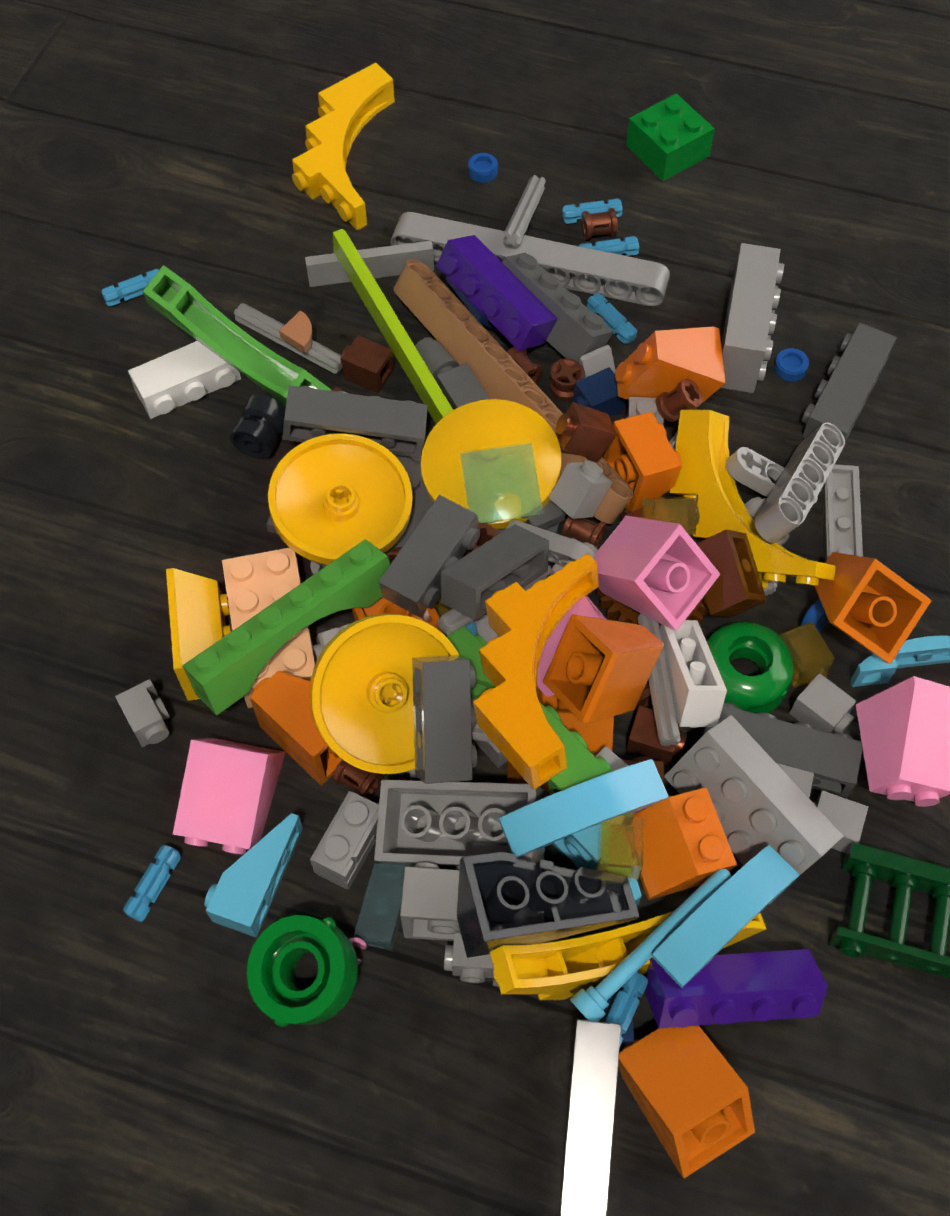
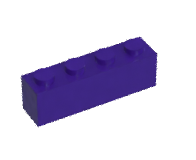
[436,235,558,351]
[645,949,828,1028]

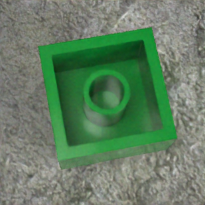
[626,93,715,181]

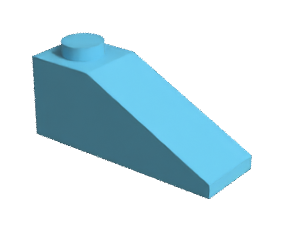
[205,813,303,938]

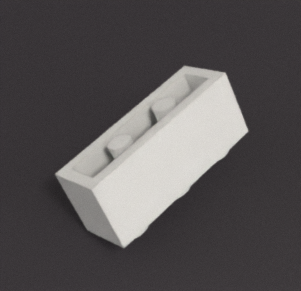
[128,341,241,419]
[660,620,727,728]

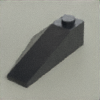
[457,852,640,958]

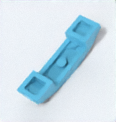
[850,636,950,687]
[498,759,669,858]
[651,845,800,988]

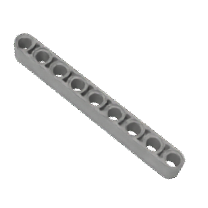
[391,212,670,306]

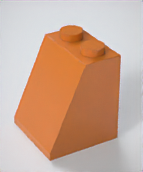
[615,327,726,410]
[815,552,932,664]
[543,614,664,723]
[249,671,342,786]
[618,1025,755,1179]

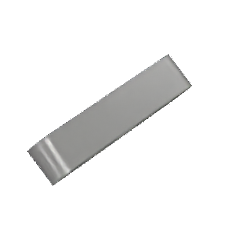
[755,423,845,543]

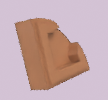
[279,310,313,354]

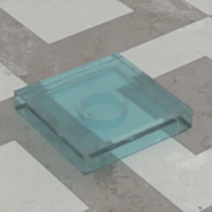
[460,443,543,524]

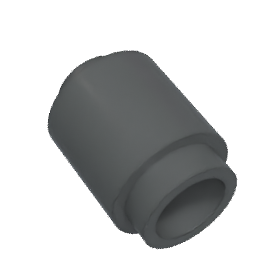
[415,337,459,385]

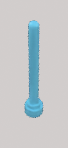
[570,869,731,1021]

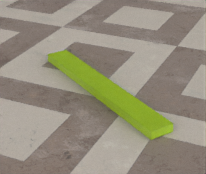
[333,229,453,424]

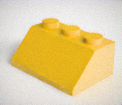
[166,568,232,701]

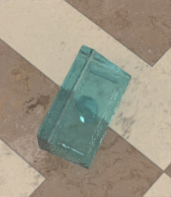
[353,863,411,951]

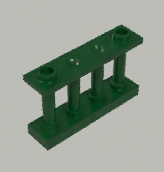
[828,843,950,979]

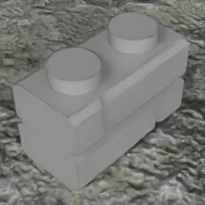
[310,791,379,890]

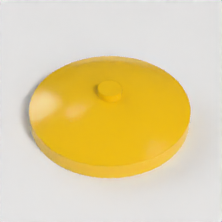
[421,399,562,530]
[268,434,413,565]
[309,614,459,774]

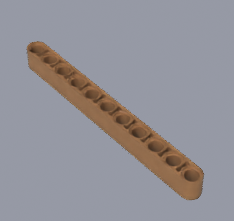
[394,259,633,524]

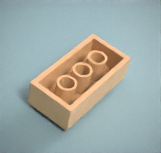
[222,548,316,708]

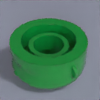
[706,621,794,714]
[247,915,358,1027]

